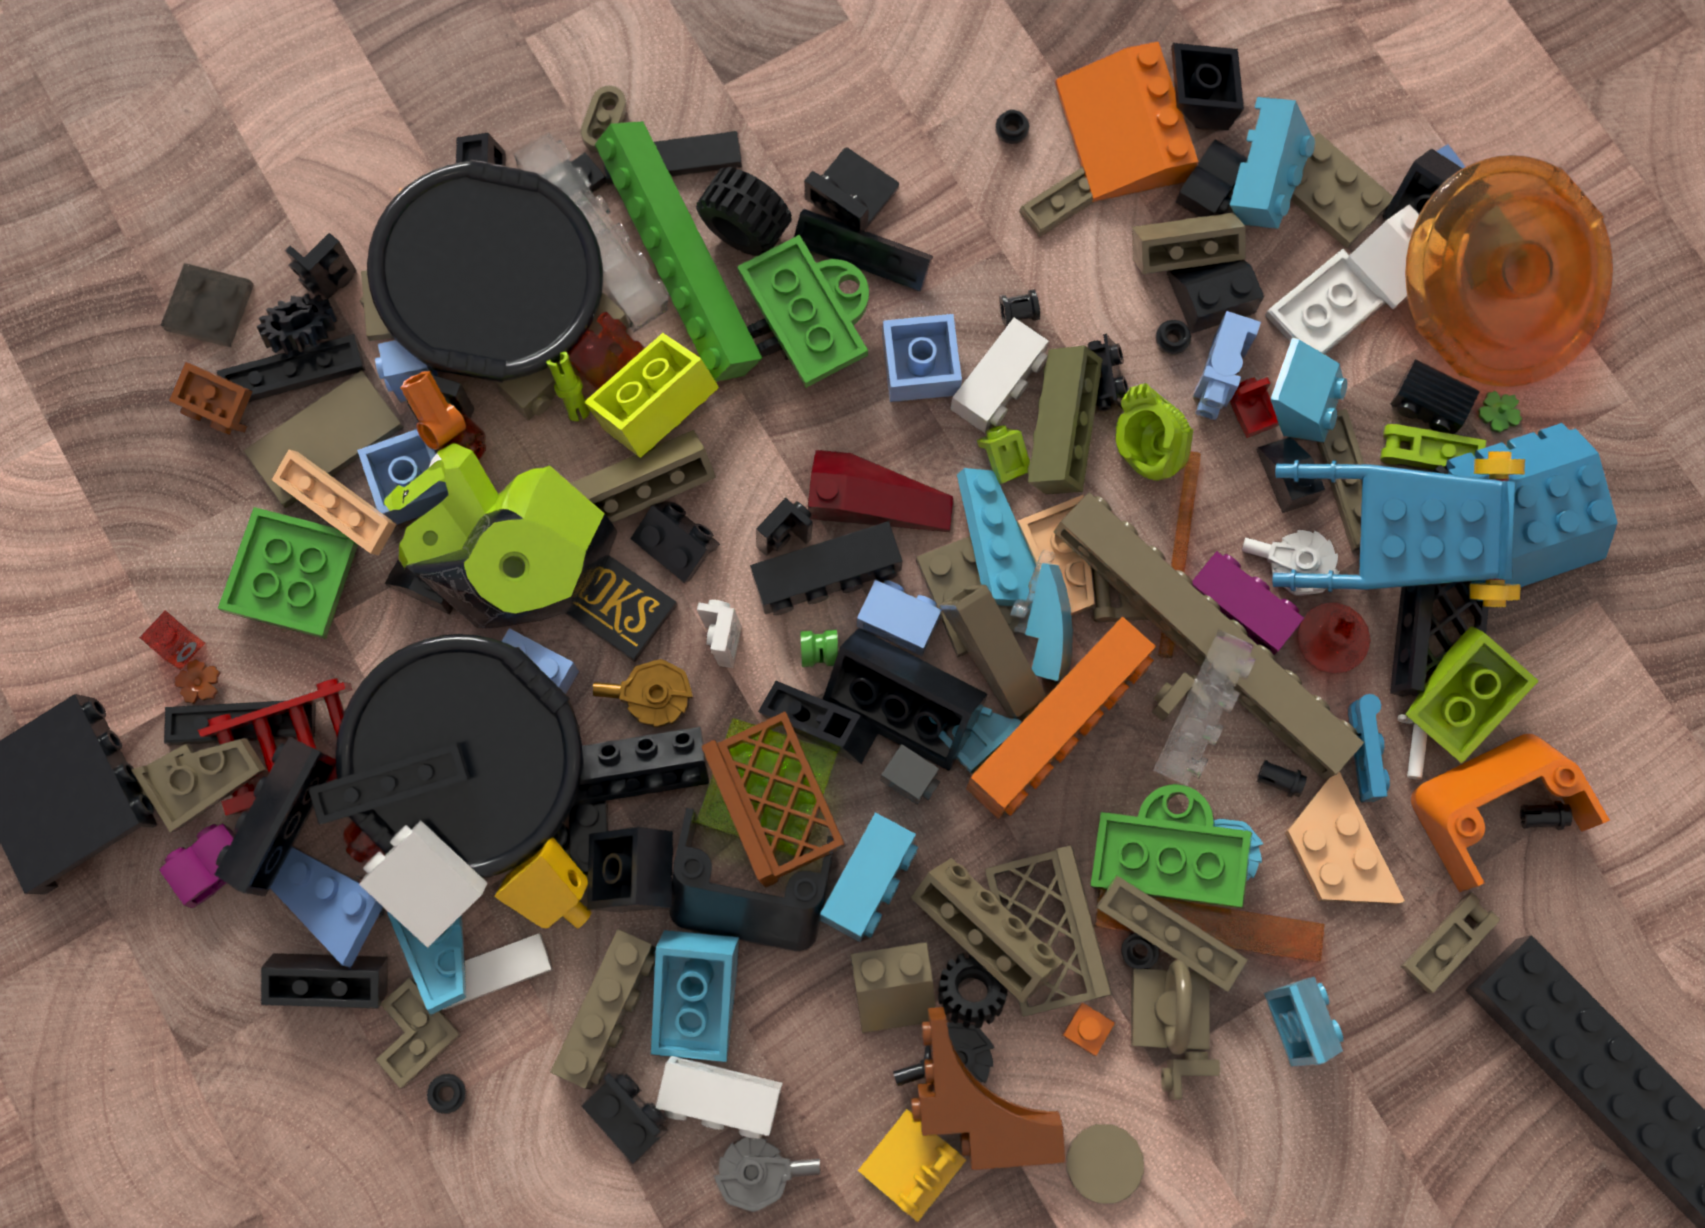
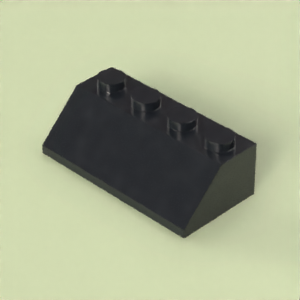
[823,628,988,771]
[214,737,336,897]

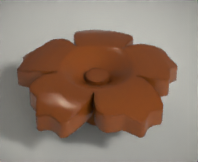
[175,659,221,704]

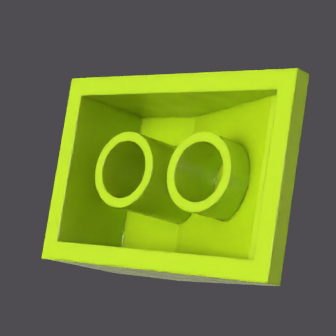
[1405,626,1539,763]

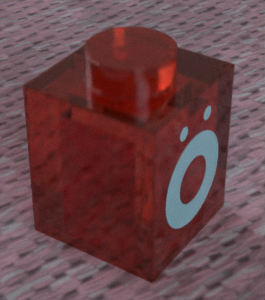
[139,610,205,670]

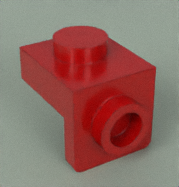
[1230,377,1279,438]

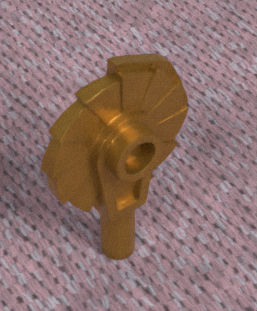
[593,659,693,728]

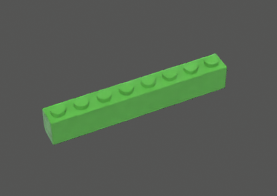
[595,121,762,382]

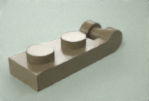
[1400,892,1500,994]

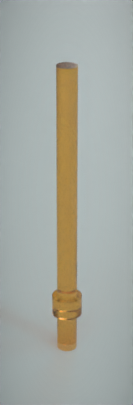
[1158,451,1201,658]

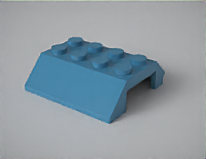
[1446,423,1618,601]

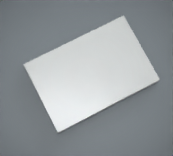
[1265,249,1386,354]

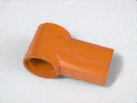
[400,371,466,450]

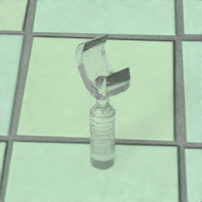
[1010,550,1055,634]

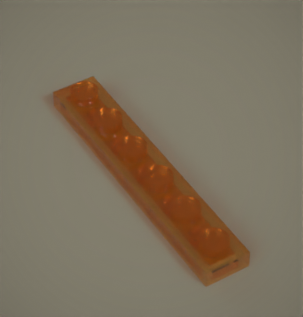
[1094,888,1325,963]

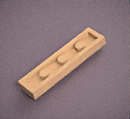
[272,449,397,555]

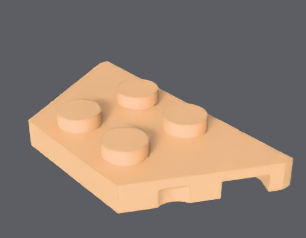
[1285,771,1405,905]

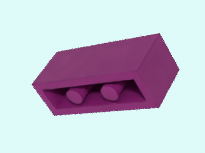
[1192,551,1304,655]

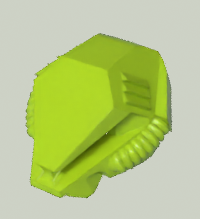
[1115,383,1194,481]

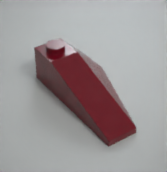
[808,450,953,532]

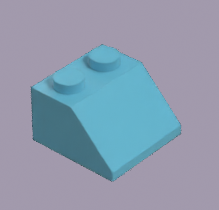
[1271,338,1347,442]

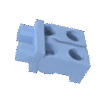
[1193,311,1261,420]

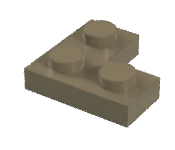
[375,978,462,1089]

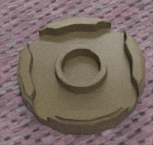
[1066,1124,1144,1204]

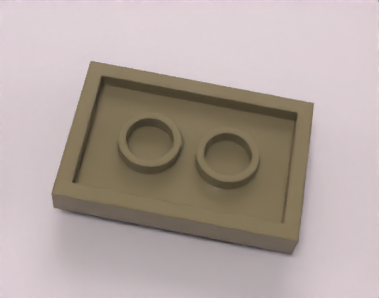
[1290,132,1394,248]
[916,536,1025,658]

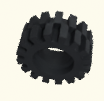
[938,953,1008,1028]

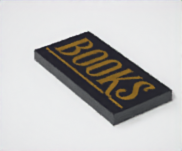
[565,555,677,662]

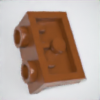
[169,362,253,435]

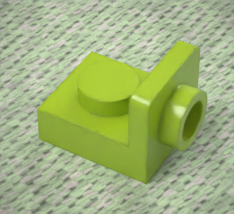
[977,425,1030,484]

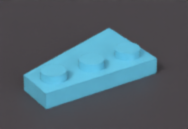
[387,912,466,1015]

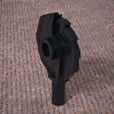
[893,1022,995,1087]

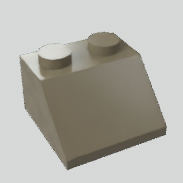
[851,942,936,1033]

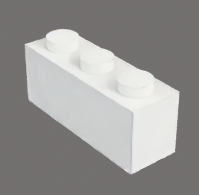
[951,318,1048,433]
[656,1056,783,1139]

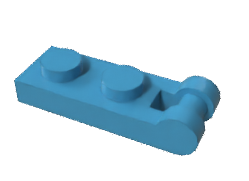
[1348,694,1390,803]

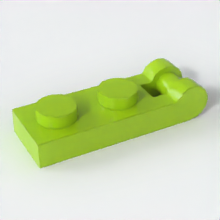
[1380,424,1486,470]

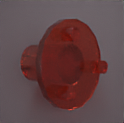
[1297,603,1371,674]

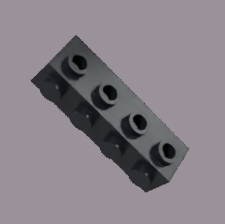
[750,521,903,615]
[573,727,709,806]

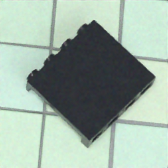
[0,694,158,894]

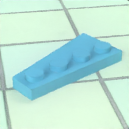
[957,468,1039,607]

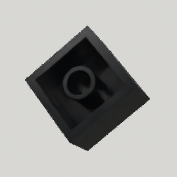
[587,827,673,912]

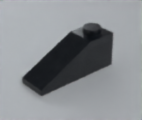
[758,681,879,764]

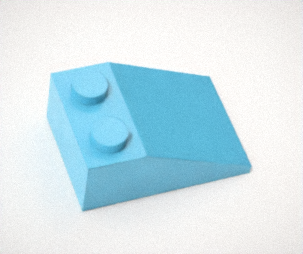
[651,930,739,1062]
[1264,977,1343,1067]

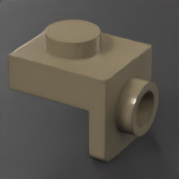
[1152,672,1213,721]
[1161,1052,1220,1100]

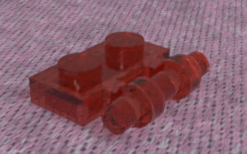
[568,312,645,390]

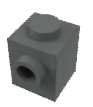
[880,744,940,805]

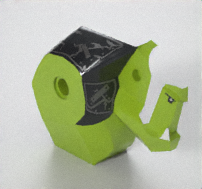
[384,443,617,628]

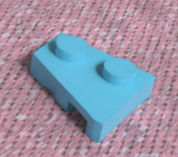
[929,706,1022,774]

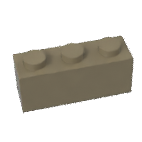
[1132,213,1246,274]

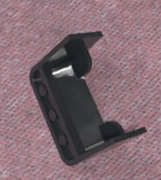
[669,808,834,952]

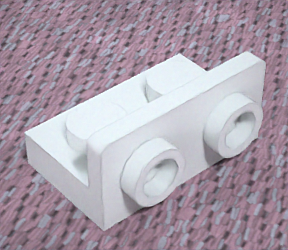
[697,600,742,668]

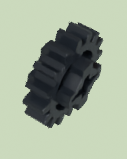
[257,294,337,354]

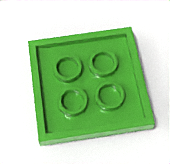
[218,507,358,639]

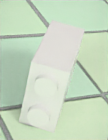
[359,821,488,948]

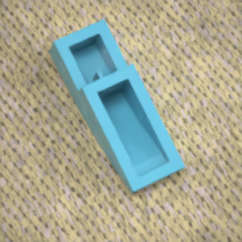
[1025,563,1073,681]

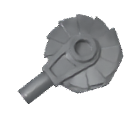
[714,1137,820,1212]

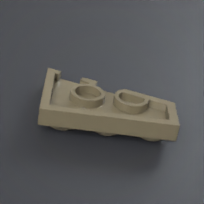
[131,738,266,833]

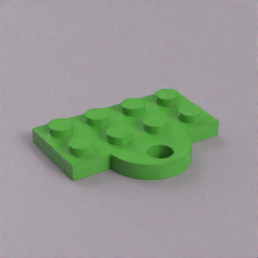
[737,235,869,388]
[1090,784,1252,909]

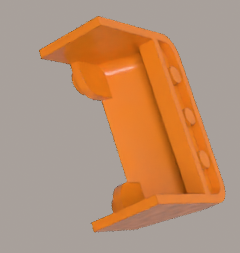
[1411,734,1610,893]

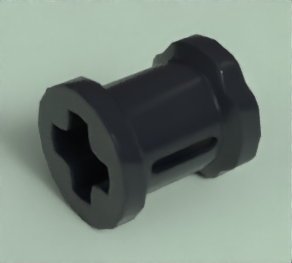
[999,289,1040,326]

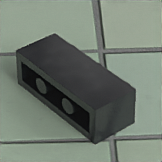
[261,953,388,1008]

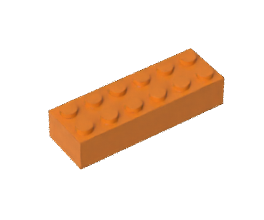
[966,616,1156,819]

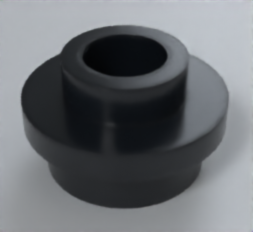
[995,110,1030,144]
[1156,320,1191,354]
[1121,932,1160,969]
[427,1074,466,1114]

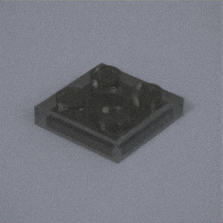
[161,263,254,347]

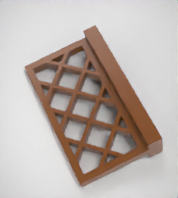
[701,712,846,888]

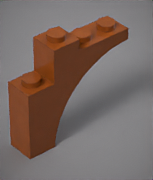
[911,1007,1065,1170]

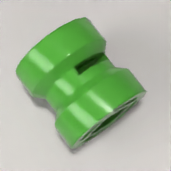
[800,629,838,667]

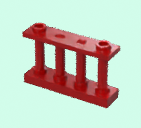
[198,678,353,816]

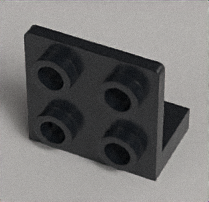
[804,147,899,231]
[581,1072,668,1164]

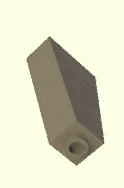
[939,585,1047,719]

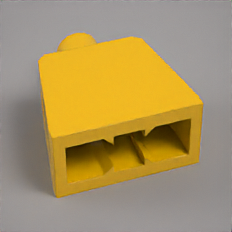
[495,838,592,929]

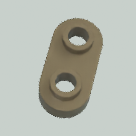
[581,86,627,152]

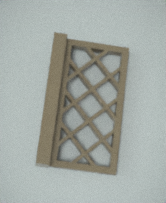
[985,845,1112,1017]

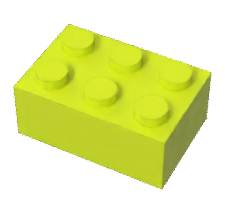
[584,333,719,458]

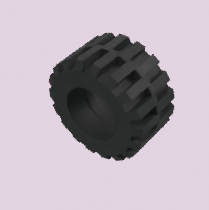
[696,167,792,256]

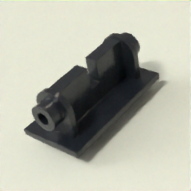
[1088,334,1129,411]

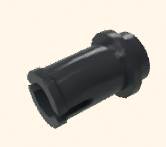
[1256,760,1307,798]
[1520,801,1572,830]

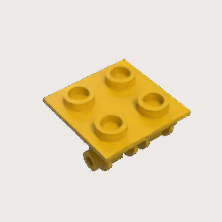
[858,1109,966,1222]

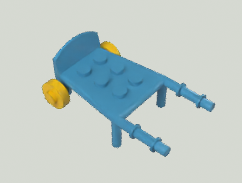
[1272,451,1525,607]

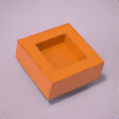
[1062,1002,1115,1056]

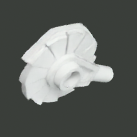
[1242,530,1340,596]

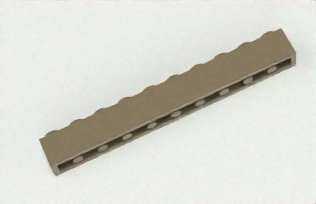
[1053,492,1364,780]

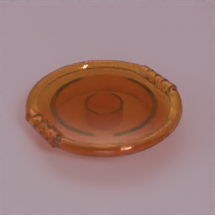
[1405,155,1613,387]

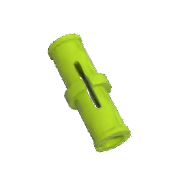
[546,352,590,421]

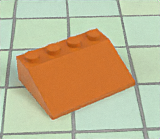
[1055,41,1199,202]

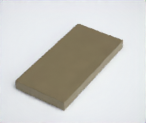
[243,370,403,508]

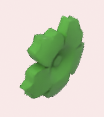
[1478,391,1522,433]

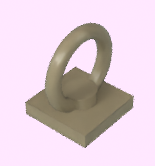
[1131,960,1210,1055]

